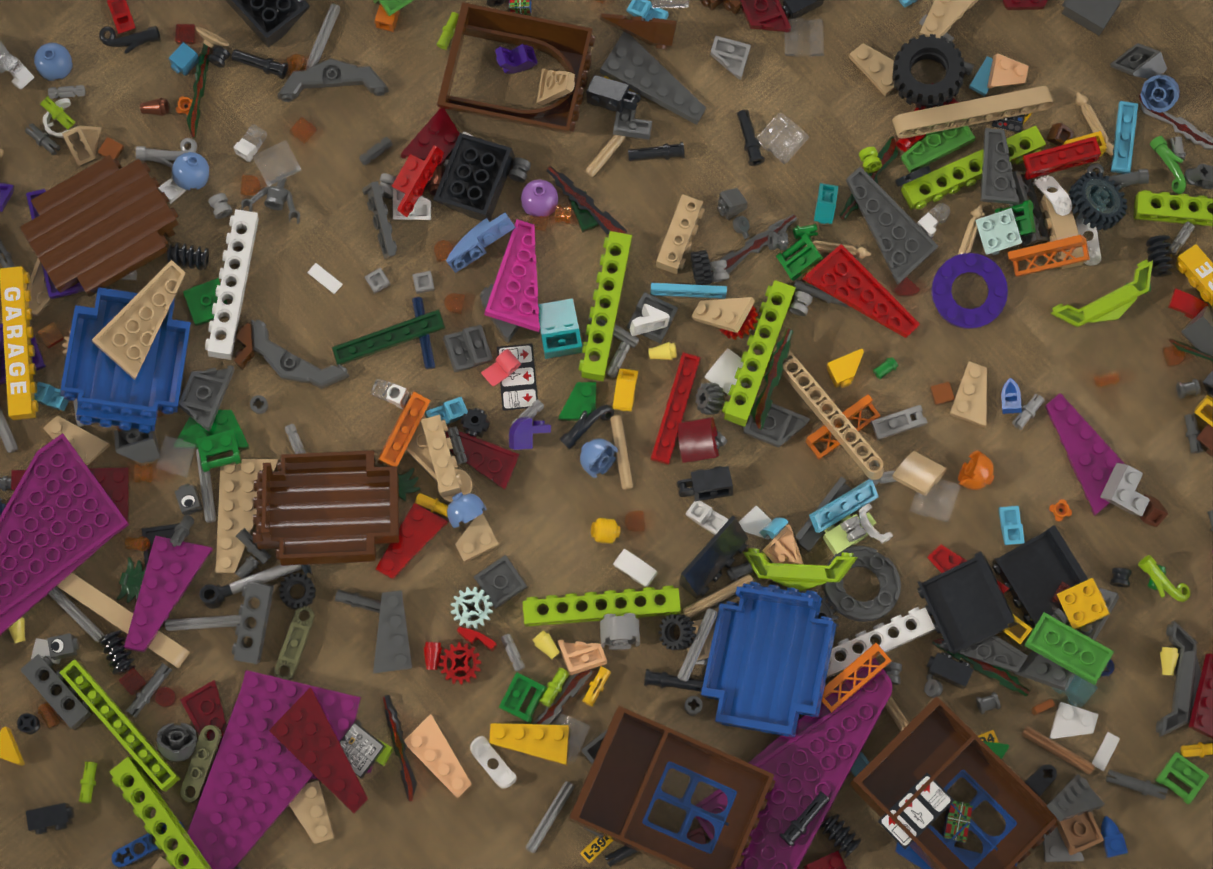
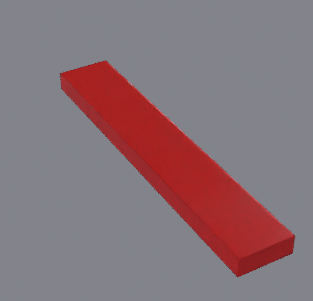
[651,352,701,465]

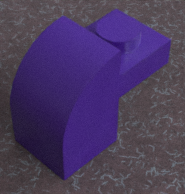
[495,44,538,74]
[509,416,551,450]

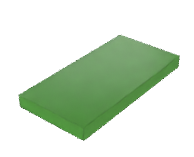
[1024,612,1114,685]

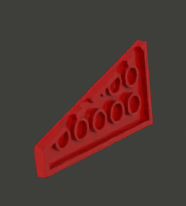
[802,244,920,338]

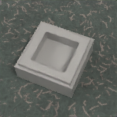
[365,267,391,294]
[412,271,435,294]

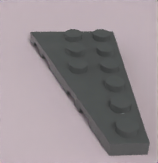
[846,167,939,285]

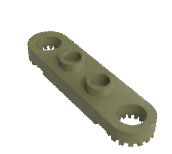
[274,606,315,680]
[181,725,222,802]

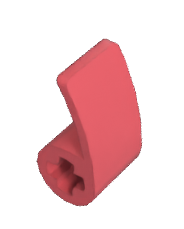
[481,349,521,387]

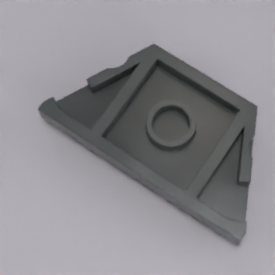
[179,365,235,431]
[741,397,810,448]

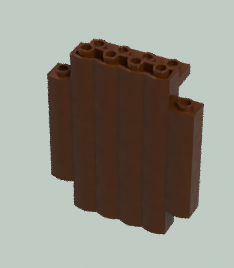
[20,155,179,297]
[253,450,399,566]

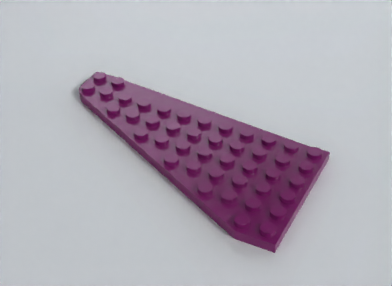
[0,433,129,635]
[695,657,892,869]
[174,670,361,869]

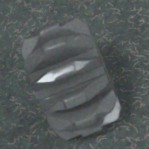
[695,383,725,415]

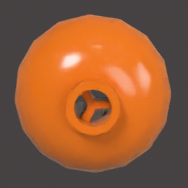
[958,451,994,490]

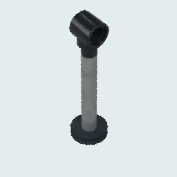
[199,564,312,609]

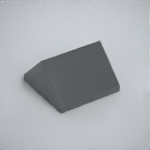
[1181,306,1213,356]

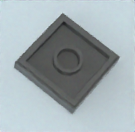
[473,555,528,609]

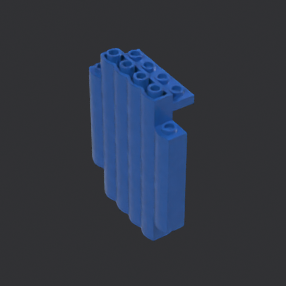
[60,287,191,433]
[701,582,837,738]

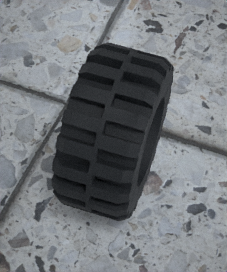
[893,34,965,109]

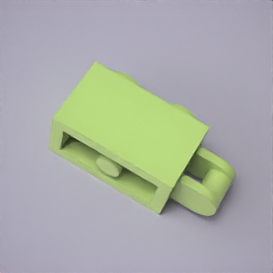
[823,512,877,555]

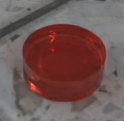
[155,687,176,707]

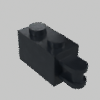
[586,75,641,113]
[676,466,733,502]

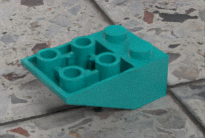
[538,298,582,359]

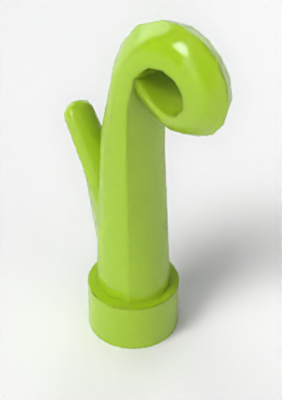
[1138,555,1190,602]

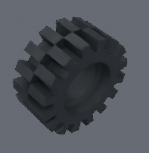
[691,250,712,285]
[279,573,316,610]
[658,614,696,650]

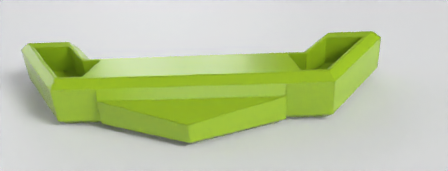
[1050,259,1153,328]
[743,548,858,592]

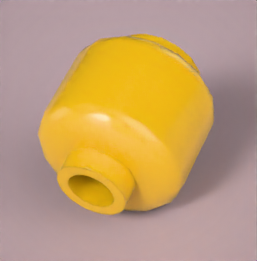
[591,518,620,544]

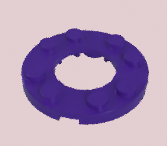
[931,253,1008,329]

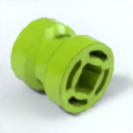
[859,147,882,173]

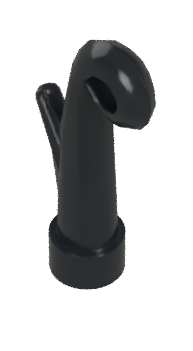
[99,26,160,54]
[560,405,614,450]

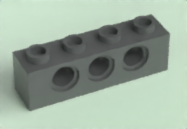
[232,581,274,664]
[20,654,93,730]

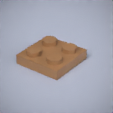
[1057,812,1104,856]

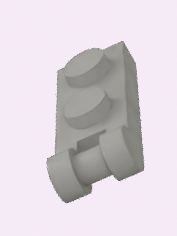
[871,405,928,440]

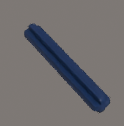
[412,297,435,370]

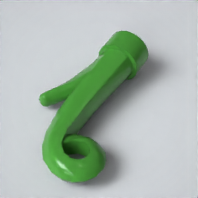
[1150,136,1186,194]

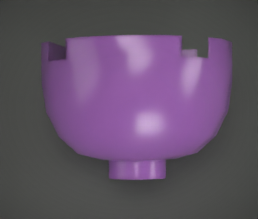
[521,179,558,218]

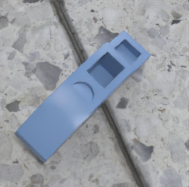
[446,212,516,273]

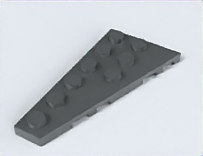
[599,32,706,125]
[1014,588,1119,691]

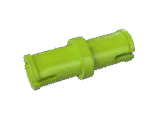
[436,12,459,50]
[40,96,76,130]
[540,667,570,707]
[78,762,98,803]

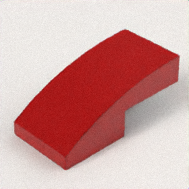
[107,0,136,34]
[1168,288,1209,319]
[457,627,497,652]

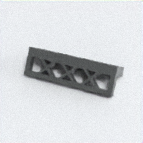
[1009,171,1050,247]
[795,477,852,553]

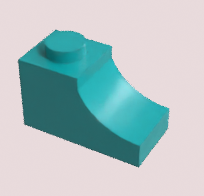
[814,183,838,224]

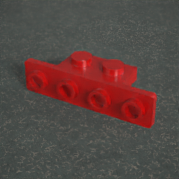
[391,145,444,217]

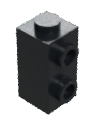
[782,0,824,21]
[926,652,974,689]
[26,803,75,835]

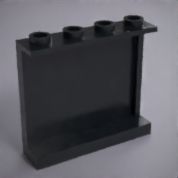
[992,525,1089,629]
[917,551,1017,655]

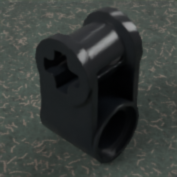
[1024,764,1057,797]

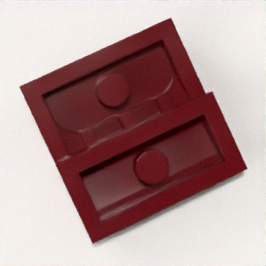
[678,417,719,463]

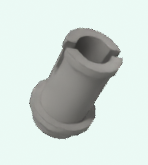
[1170,136,1186,160]

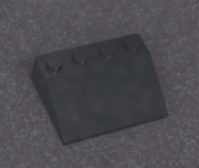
[225,0,310,48]
[433,133,515,221]
[679,516,748,599]

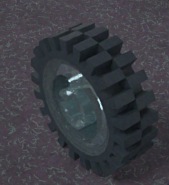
[1069,172,1127,230]

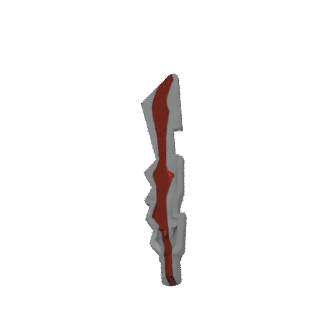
[1139,94,1213,150]

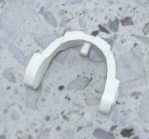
[43,98,71,138]
[858,503,893,544]

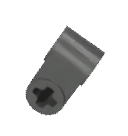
[1184,164,1213,189]

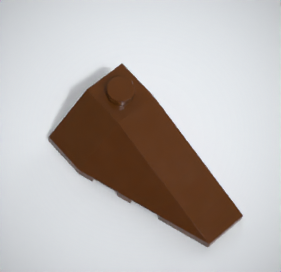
[599,13,677,50]

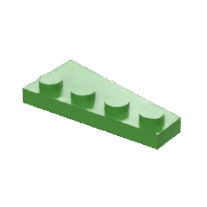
[901,126,975,173]

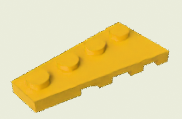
[489,723,570,766]

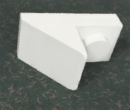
[630,304,670,336]

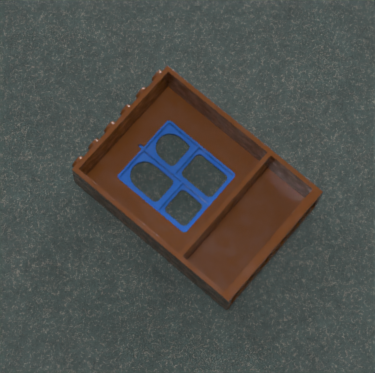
[849,696,1059,869]
[568,706,776,869]

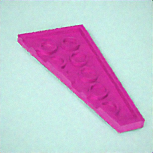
[484,219,540,332]

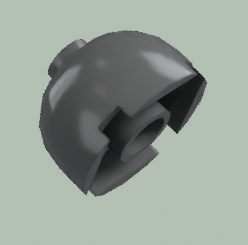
[156,723,197,762]

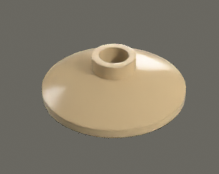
[195,26,230,48]

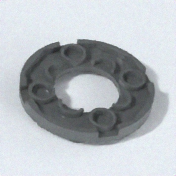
[823,546,901,622]

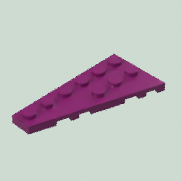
[1045,393,1125,516]
[124,535,213,653]

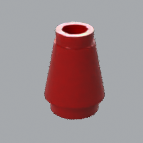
[423,642,443,670]

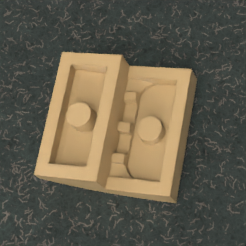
[892,451,947,496]

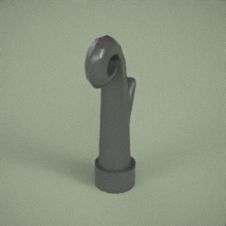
[1087,163,1149,188]

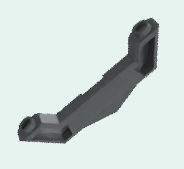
[277,59,389,102]
[251,319,350,389]
[1156,621,1201,737]

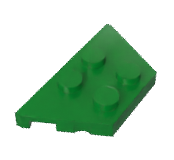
[174,410,249,449]

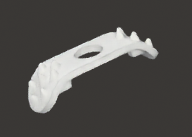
[1032,175,1072,216]
[1076,214,1101,266]
[470,736,517,788]

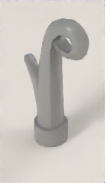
[136,138,197,168]

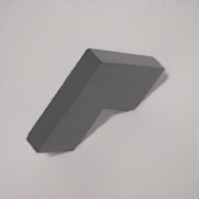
[613,108,652,140]

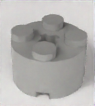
[600,613,640,650]

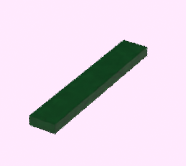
[332,309,445,365]

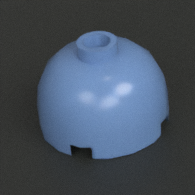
[34,43,73,81]
[1141,74,1180,113]
[171,152,209,190]
[580,438,618,478]
[447,492,487,528]

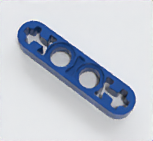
[111,821,185,868]

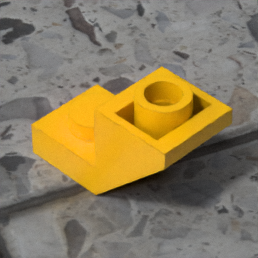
[613,368,638,411]

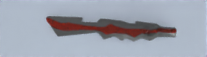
[711,214,797,273]
[520,670,593,755]

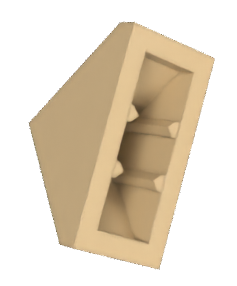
[62,126,102,166]

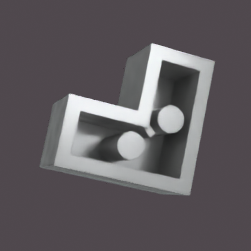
[1100,463,1150,516]

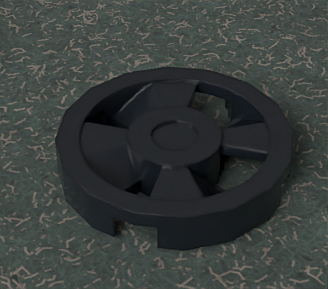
[895,165,932,187]

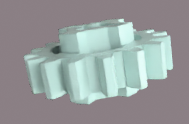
[451,587,493,629]

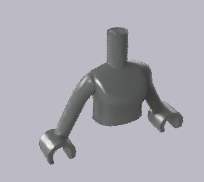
[241,176,300,224]

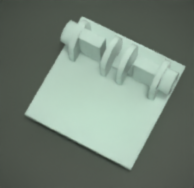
[975,208,1022,255]

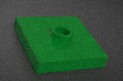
[183,278,228,326]

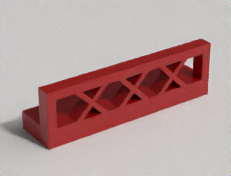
[1023,136,1101,180]

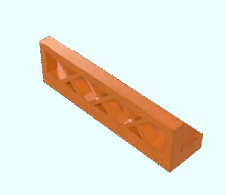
[1008,235,1090,277]
[376,392,431,466]
[805,394,881,460]
[822,643,892,713]

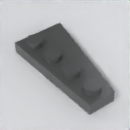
[980,128,1019,205]
[362,181,397,259]
[373,590,412,674]
[939,635,1028,673]
[1047,774,1105,822]

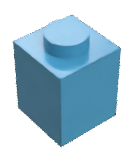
[169,42,199,76]

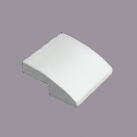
[705,348,756,397]

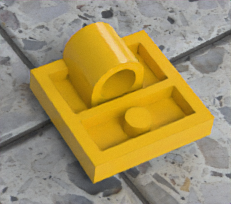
[1057,578,1110,630]

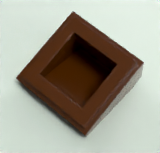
[1047,123,1074,146]

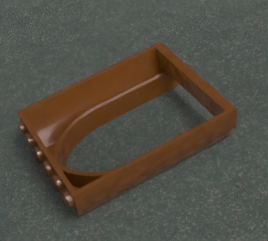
[437,2,596,134]

